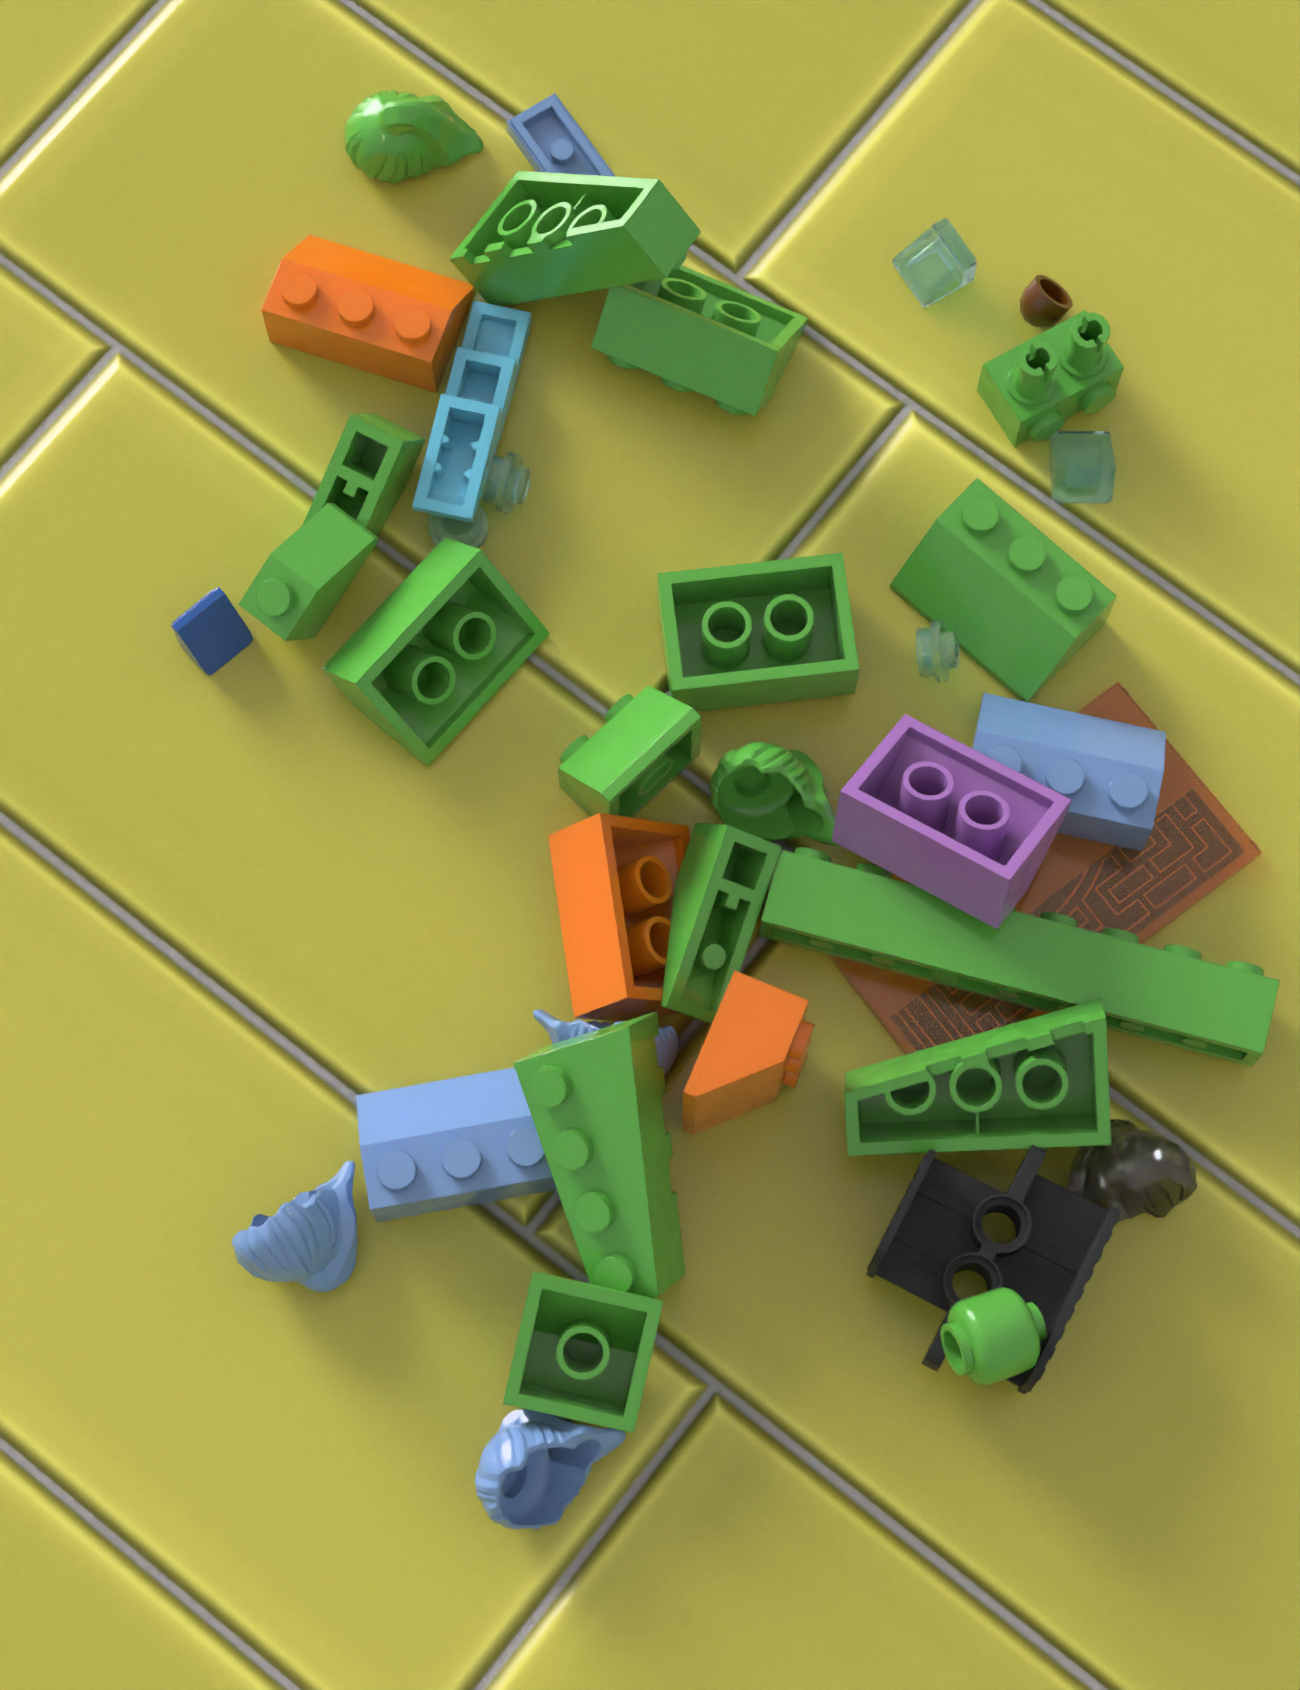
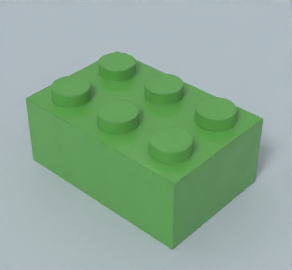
[657,553,860,712]

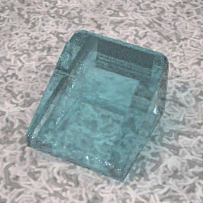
[892,217,977,308]
[1049,431,1116,503]

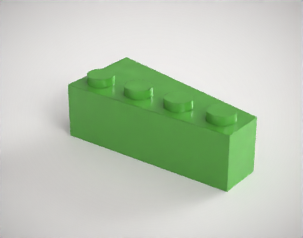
[449,171,701,306]
[844,998,1111,1156]
[513,1011,685,1298]

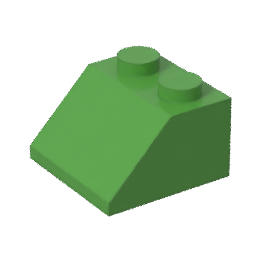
[558,685,701,818]
[503,1271,663,1433]

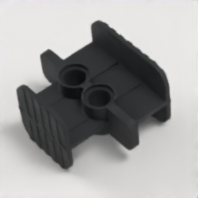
[866,1145,1120,1394]

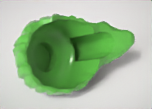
[345,90,483,184]
[709,741,839,846]

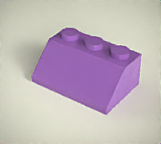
[832,714,1072,930]

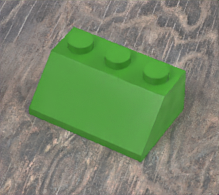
[591,265,808,416]
[890,478,1117,702]
[321,537,550,766]

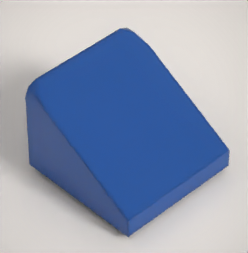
[171,587,253,675]

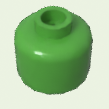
[940,1287,1046,1386]

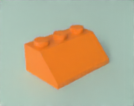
[261,235,476,393]
[548,813,690,1021]
[681,970,815,1134]

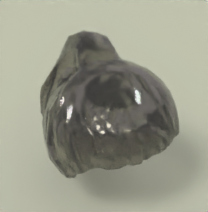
[1067,1119,1198,1222]

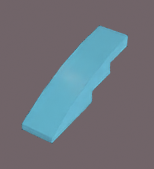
[412,301,532,523]

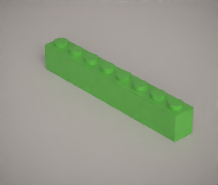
[759,847,1280,1067]

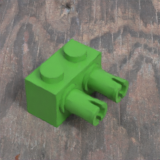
[977,310,1124,447]

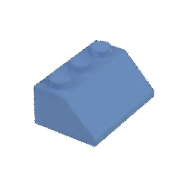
[972,693,1166,851]
[356,1067,557,1222]

